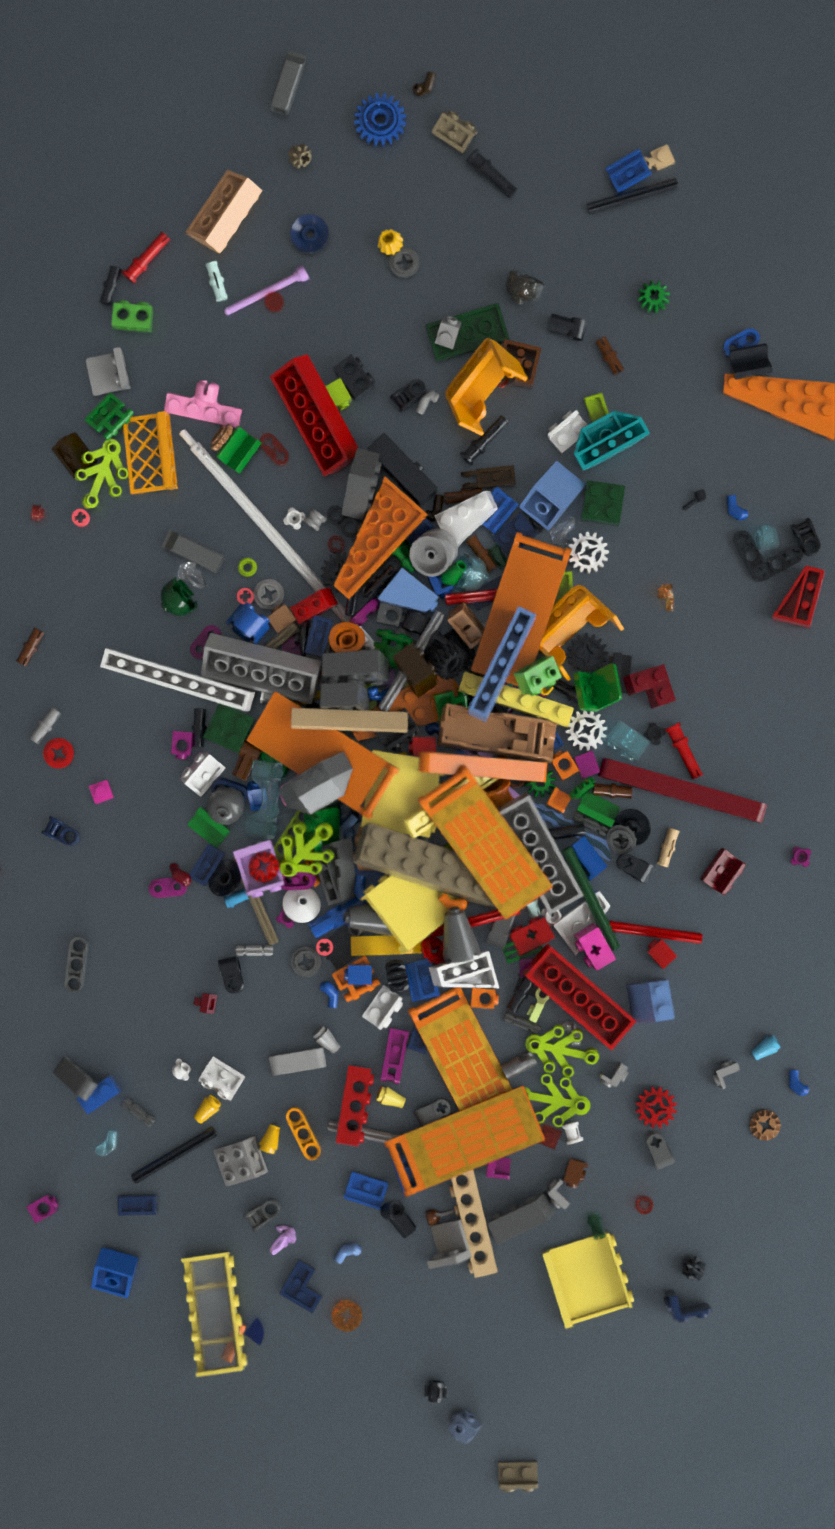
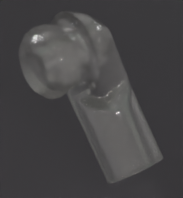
[561,1020,581,1046]

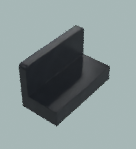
[730,343,772,380]

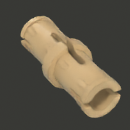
[656,827,680,868]

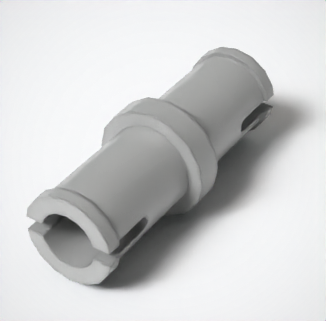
[29,707,61,744]

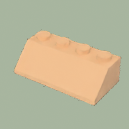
[185,170,262,253]

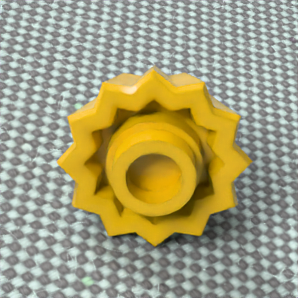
[378,229,403,255]

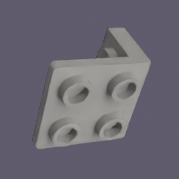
[86,347,131,396]
[214,1136,268,1186]
[427,1220,472,1269]

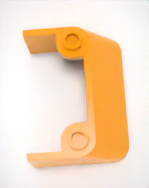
[445,338,527,436]
[539,585,624,681]

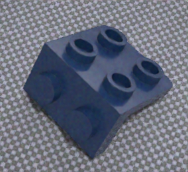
[663,1290,712,1322]

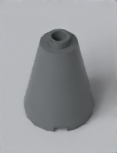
[343,903,394,936]
[443,907,481,963]

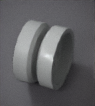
[410,528,458,577]

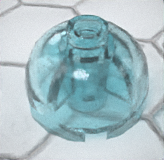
[455,553,489,592]

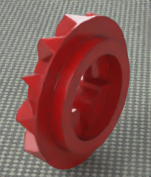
[43,738,74,769]
[248,851,279,883]
[420,937,446,965]

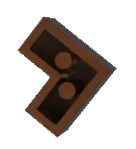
[503,339,541,389]

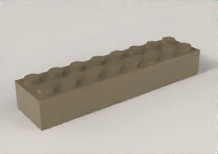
[353,823,497,910]

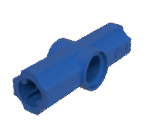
[308,897,363,938]

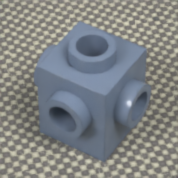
[448,1410,482,1444]

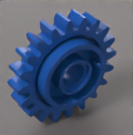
[354,93,406,147]

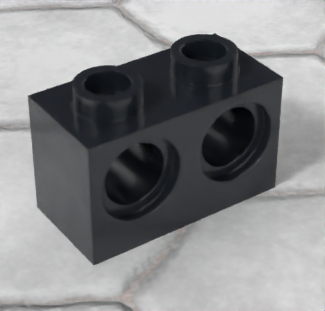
[333,354,375,401]

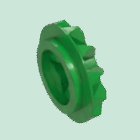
[569,777,596,800]

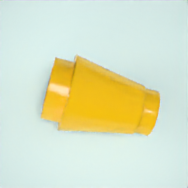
[193,1095,221,1124]
[259,1124,280,1154]

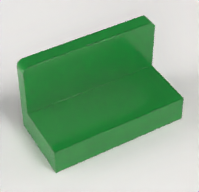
[216,426,261,474]
[576,792,620,828]
[188,807,231,848]

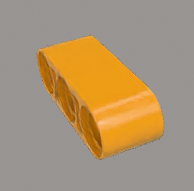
[286,1106,321,1160]

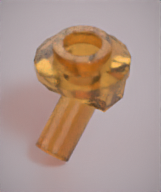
[657,584,674,611]

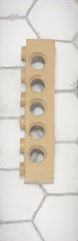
[450,1170,498,1278]

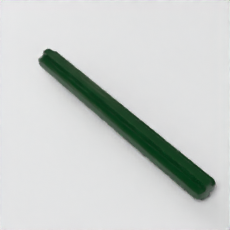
[562,846,620,951]

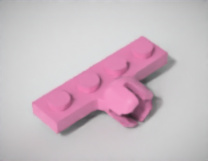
[164,380,242,428]

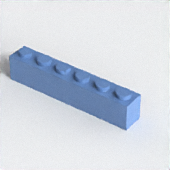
[468,606,536,722]

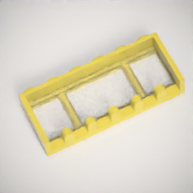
[181,1252,247,1377]

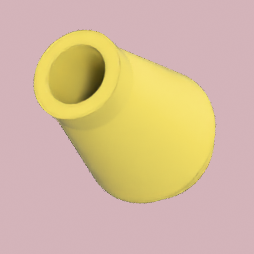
[376,1086,406,1109]

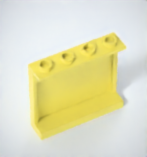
[361,749,444,838]
[360,874,459,954]
[542,1231,634,1328]

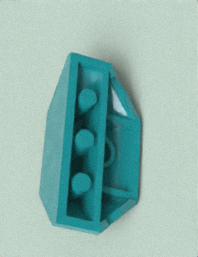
[574,411,650,471]

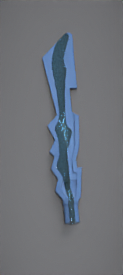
[534,803,611,861]

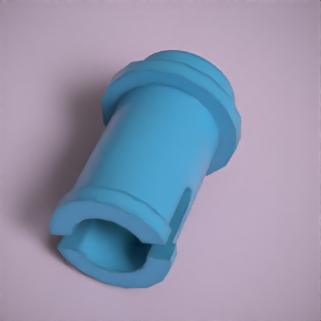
[223,888,249,908]

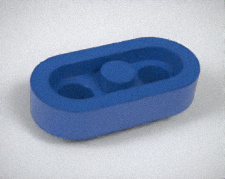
[723,328,760,357]

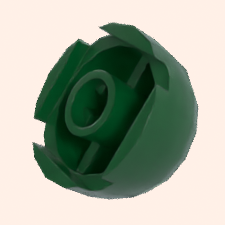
[161,577,197,616]

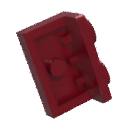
[700,848,746,895]

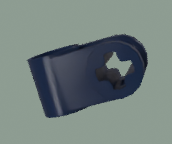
[41,816,80,846]

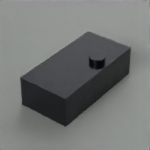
[367,432,438,508]

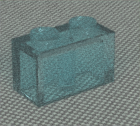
[605,720,651,762]

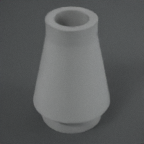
[312,1025,340,1054]

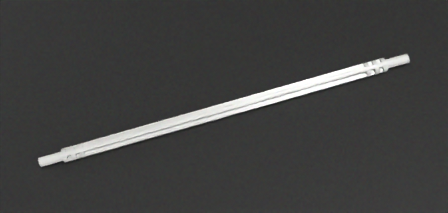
[180,429,375,650]

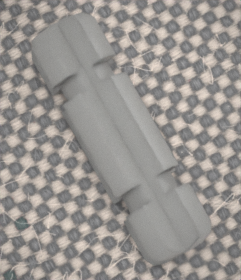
[235,945,273,956]

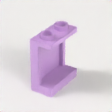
[233,840,285,899]

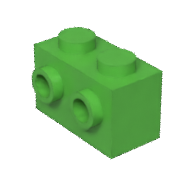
[513,656,562,696]

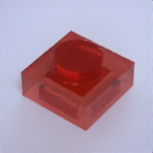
[539,1124,562,1150]

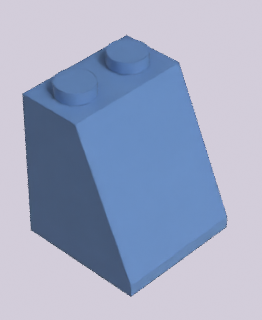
[519,461,586,531]
[378,568,439,615]
[626,978,675,1023]

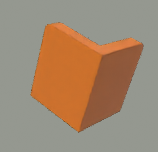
[546,787,571,813]

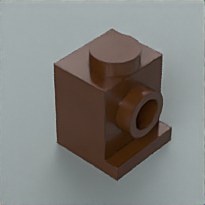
[563,1157,589,1189]

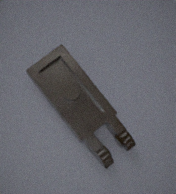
[461,465,516,489]

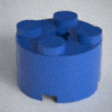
[226,602,270,644]

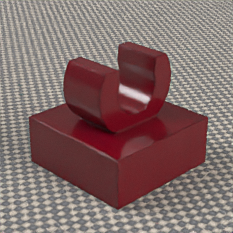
[193,993,218,1014]

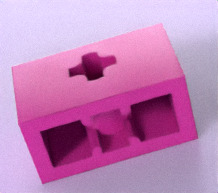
[574,923,616,971]

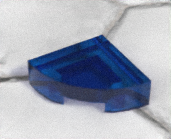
[245,1318,264,1346]

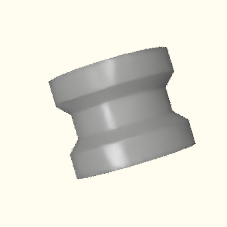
[303,508,327,532]

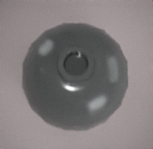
[206,786,245,826]

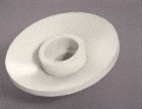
[282,888,321,923]

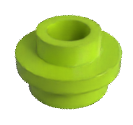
[238,558,257,577]

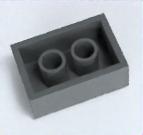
[341,448,382,520]
[322,649,390,686]

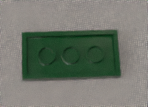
[425,303,510,362]

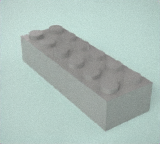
[201,633,322,704]
[497,792,584,914]

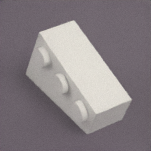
[435,491,498,548]
[429,951,499,988]

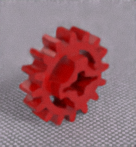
[635,1086,677,1128]

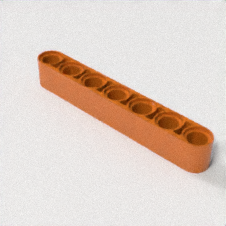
[418,752,547,782]

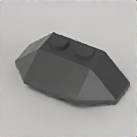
[279,752,353,815]

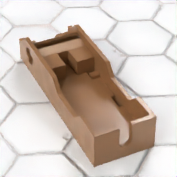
[437,704,557,763]

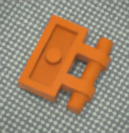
[332,956,381,1002]

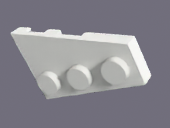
[552,890,610,955]

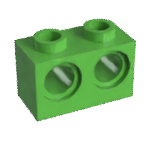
[112,300,153,332]

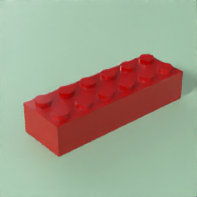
[270,354,359,476]
[522,944,637,1051]

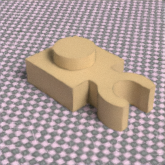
[644,145,675,171]

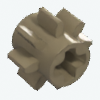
[288,143,312,168]

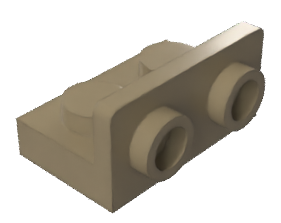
[431,110,478,153]
[498,1461,538,1492]

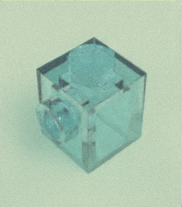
[754,525,780,552]

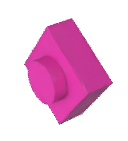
[89,780,114,804]

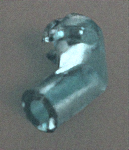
[96,1130,118,1156]

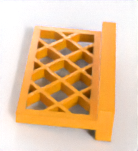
[123,411,178,494]

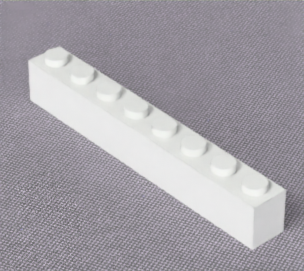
[100,648,255,711]

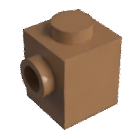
[267,604,297,633]

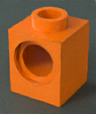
[551,750,579,781]
[471,987,499,1009]

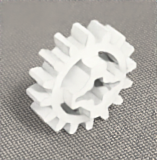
[568,532,609,574]
[565,711,607,751]

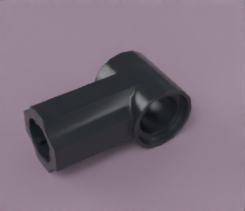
[547,313,588,341]
[380,1201,417,1238]

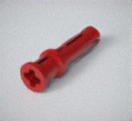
[122,231,170,284]
[665,722,703,780]

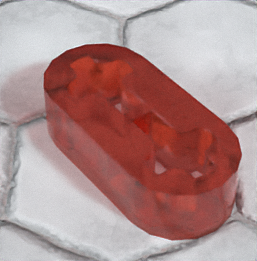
[260,433,289,466]

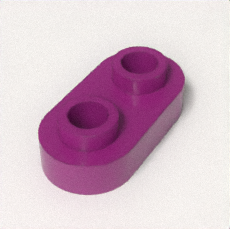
[349,596,380,626]
[190,625,222,660]
[281,872,316,890]
[149,877,188,898]

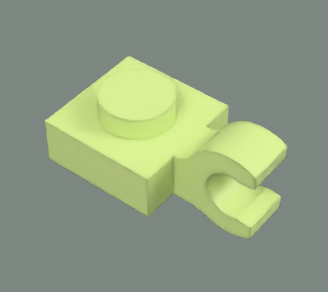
[527,988,549,1023]

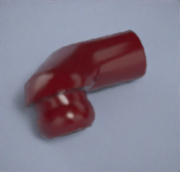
[169,863,191,886]

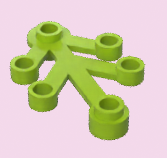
[75,439,128,509]
[280,822,334,877]
[525,1024,599,1077]
[523,1073,590,1127]

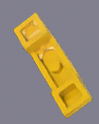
[351,935,427,956]

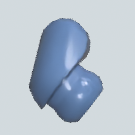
[341,813,359,842]
[333,1242,362,1264]

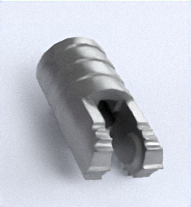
[500,1051,537,1080]

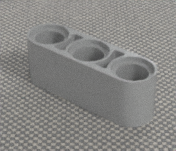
[269,1047,327,1076]

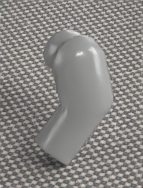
[415,390,440,415]

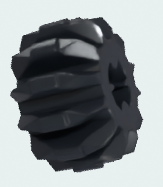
[385,960,409,992]

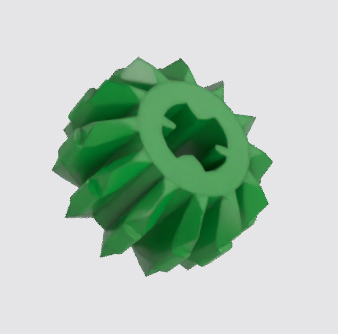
[637,280,670,313]
[524,770,556,798]

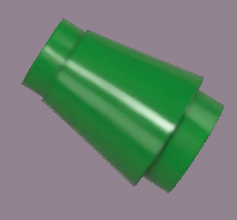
[441,560,466,586]

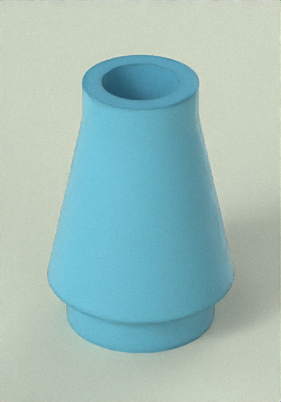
[751,1034,781,1061]

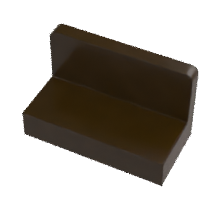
[52,432,98,479]

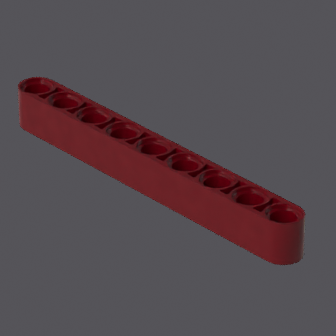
[598,758,767,823]

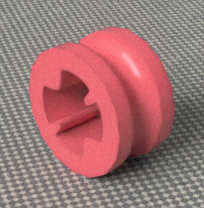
[72,509,90,527]
[237,588,254,605]
[316,938,333,956]

